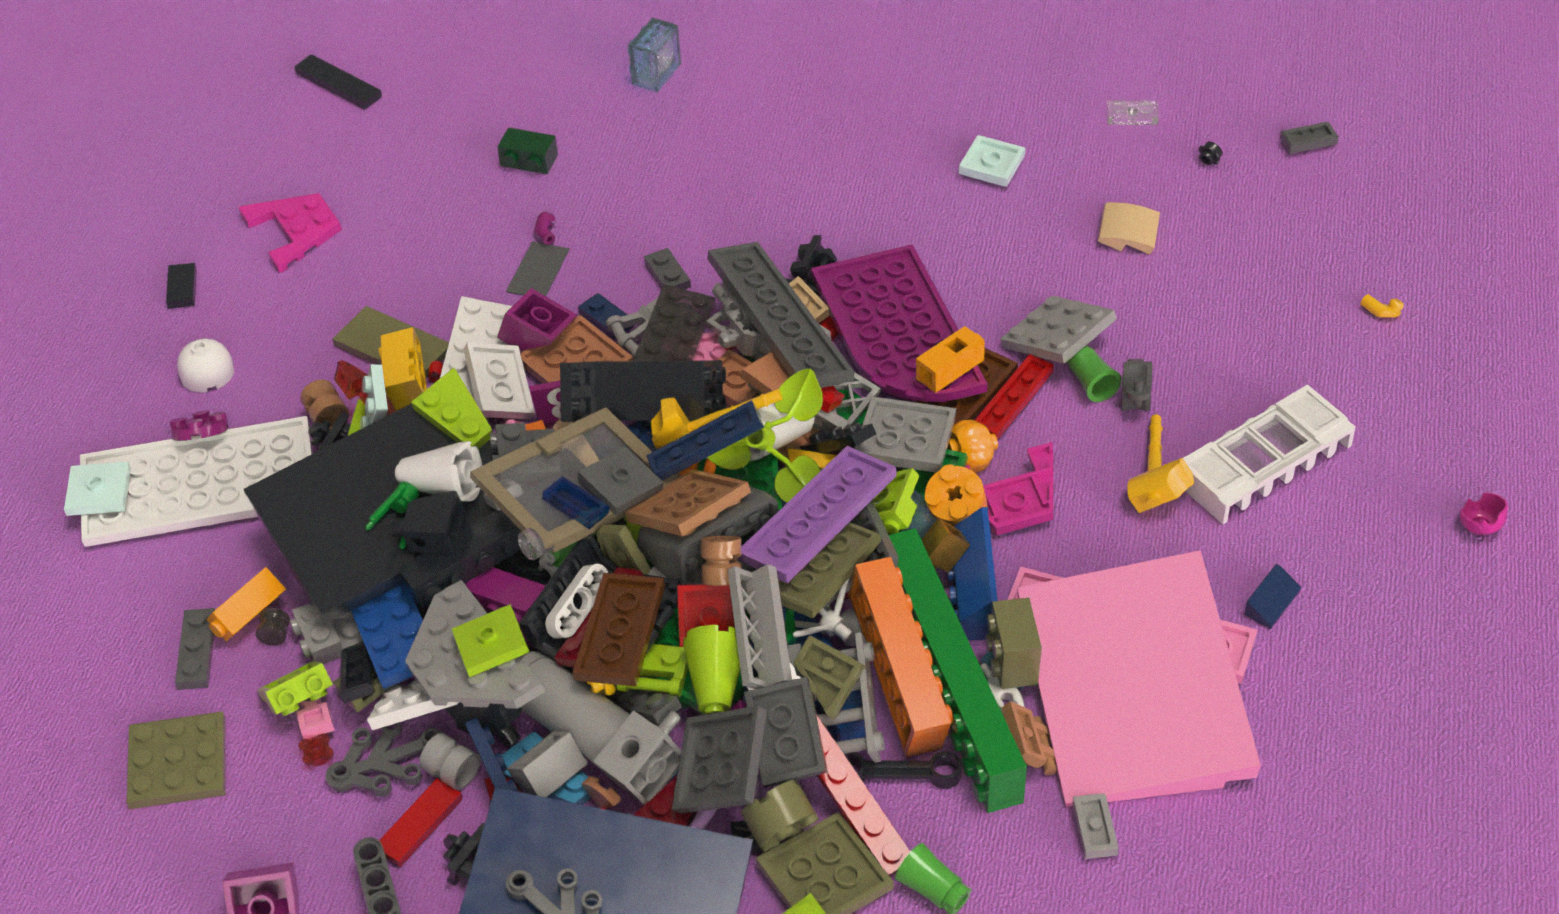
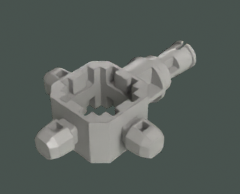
[712,281,772,357]

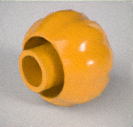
[947,420,998,473]

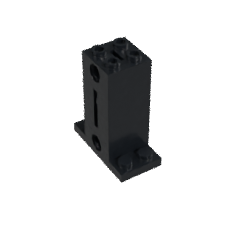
[560,360,727,422]

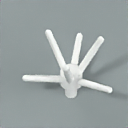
[793,579,853,642]

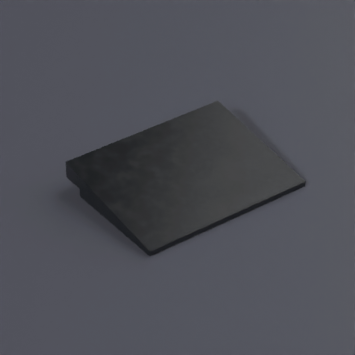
[243,403,530,625]

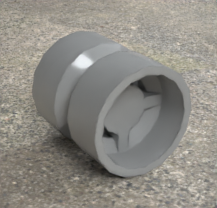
[419,733,480,790]

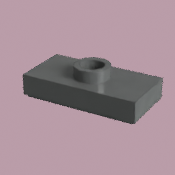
[1280,121,1339,154]

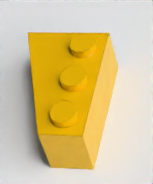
[378,327,427,410]

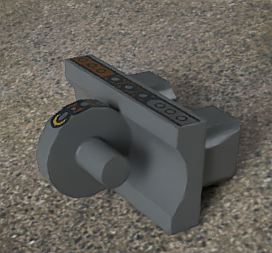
[1121,359,1153,411]

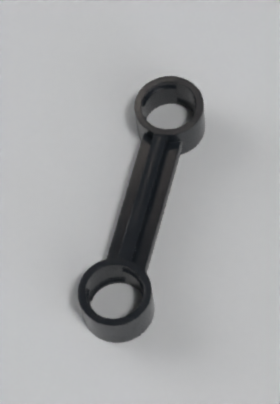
[844,751,962,789]

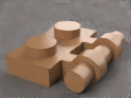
[1001,701,1057,775]

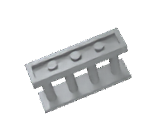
[788,632,885,763]

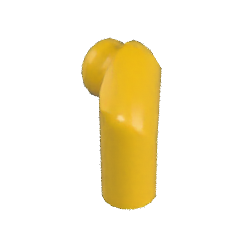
[1360,294,1404,318]
[587,682,616,696]

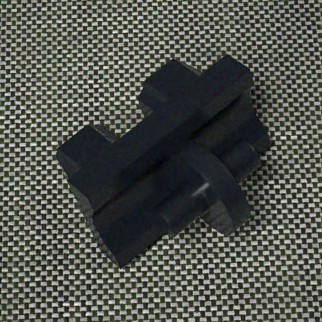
[790,235,837,284]
[308,412,351,450]
[443,822,485,886]

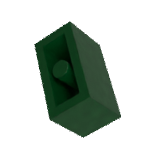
[497,127,558,174]

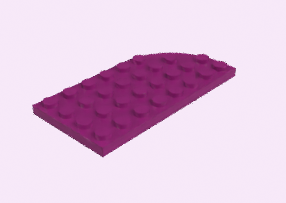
[811,244,987,402]

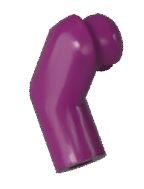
[534,212,556,245]

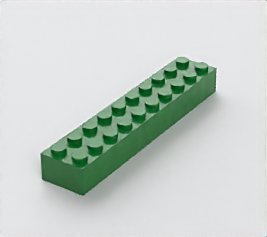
[881,528,1027,813]

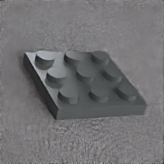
[672,706,767,814]

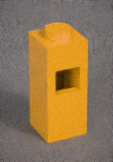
[916,326,985,393]
[206,567,286,642]

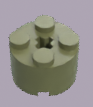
[740,780,819,853]

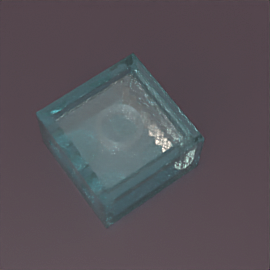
[627,17,681,92]

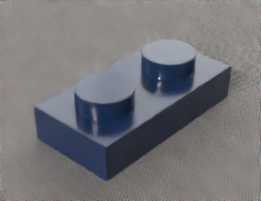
[578,293,635,340]

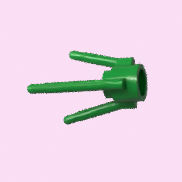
[365,481,420,549]

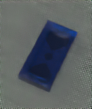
[542,476,610,530]

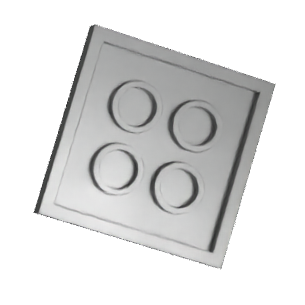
[1000,296,1117,364]
[855,397,956,472]

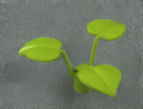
[707,368,823,503]

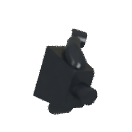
[444,702,522,748]

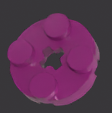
[169,410,229,441]

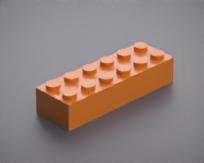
[848,557,953,758]

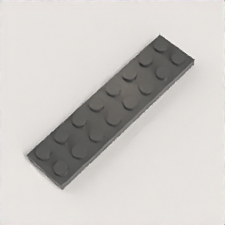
[707,241,855,388]

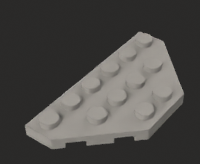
[405,580,545,709]

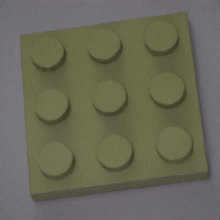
[127,711,226,809]
[756,812,894,914]

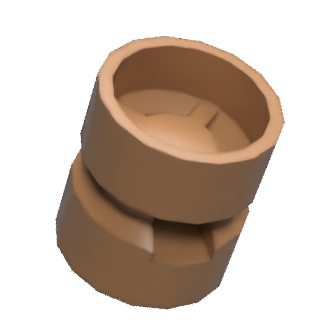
[300,379,349,429]
[701,536,742,586]

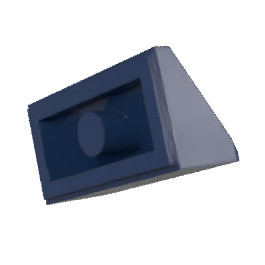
[1244,564,1301,629]

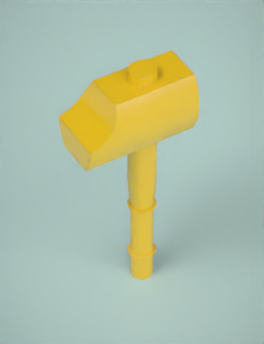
[651,389,783,449]
[1127,414,1194,513]

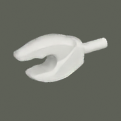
[980,663,1025,714]

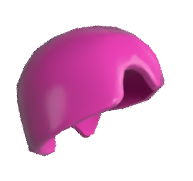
[1460,492,1508,535]

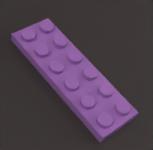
[738,446,897,583]

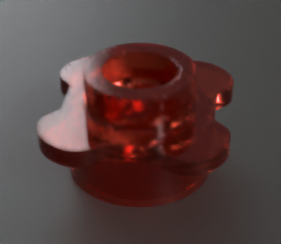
[299,734,334,766]

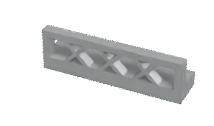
[728,564,792,689]

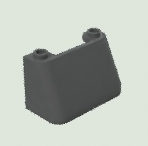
[638,486,778,585]

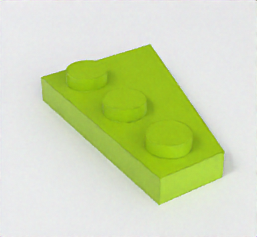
[411,368,493,449]

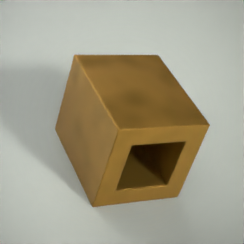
[921,518,970,573]

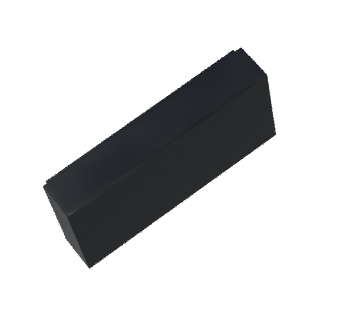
[166,263,197,309]

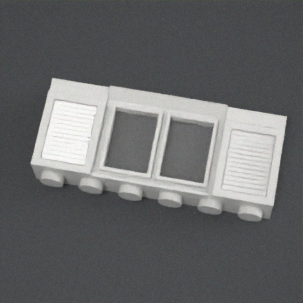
[1183,385,1355,525]

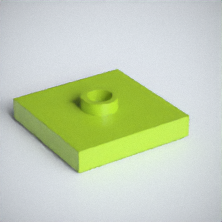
[452,604,529,677]

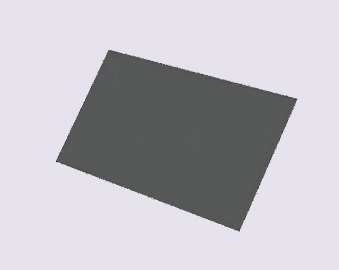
[506,241,570,296]

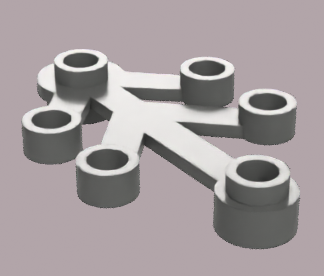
[326,722,442,797]
[506,868,602,914]

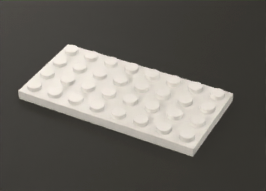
[80,416,312,547]

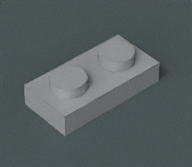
[1072,793,1119,859]

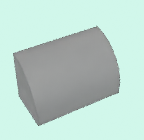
[507,731,588,797]

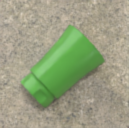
[1067,345,1122,402]
[895,843,972,914]

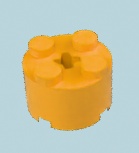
[925,464,987,526]

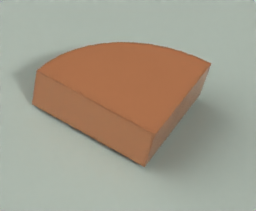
[581,777,621,808]

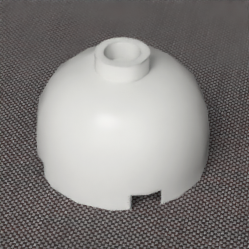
[177,338,234,393]

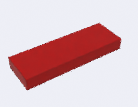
[379,778,463,867]

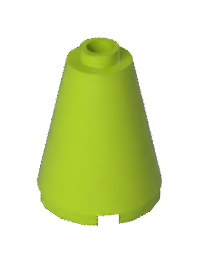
[683,625,741,715]

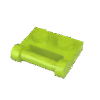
[617,644,688,697]

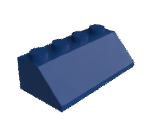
[947,507,998,641]

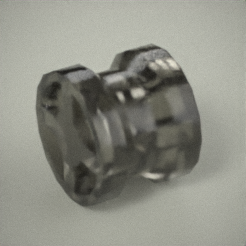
[255,608,290,645]

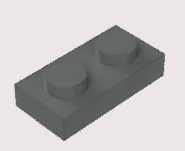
[644,248,691,296]

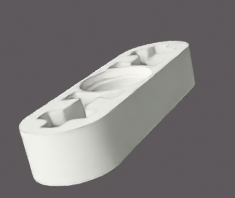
[546,564,608,638]

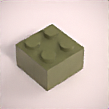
[985,597,1042,689]

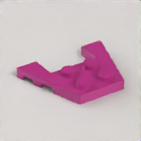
[238,193,341,273]
[965,442,1053,535]

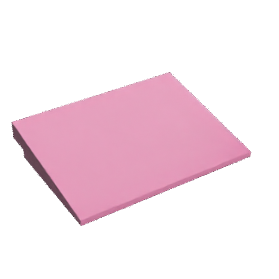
[1017,550,1261,807]

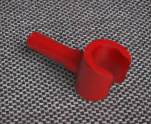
[428,361,443,383]

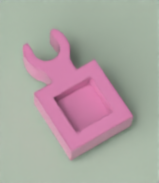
[296,698,334,740]

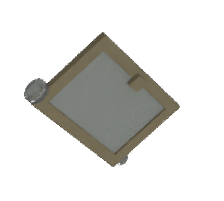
[470,407,681,560]

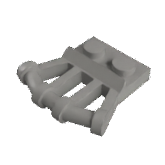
[606,295,700,361]

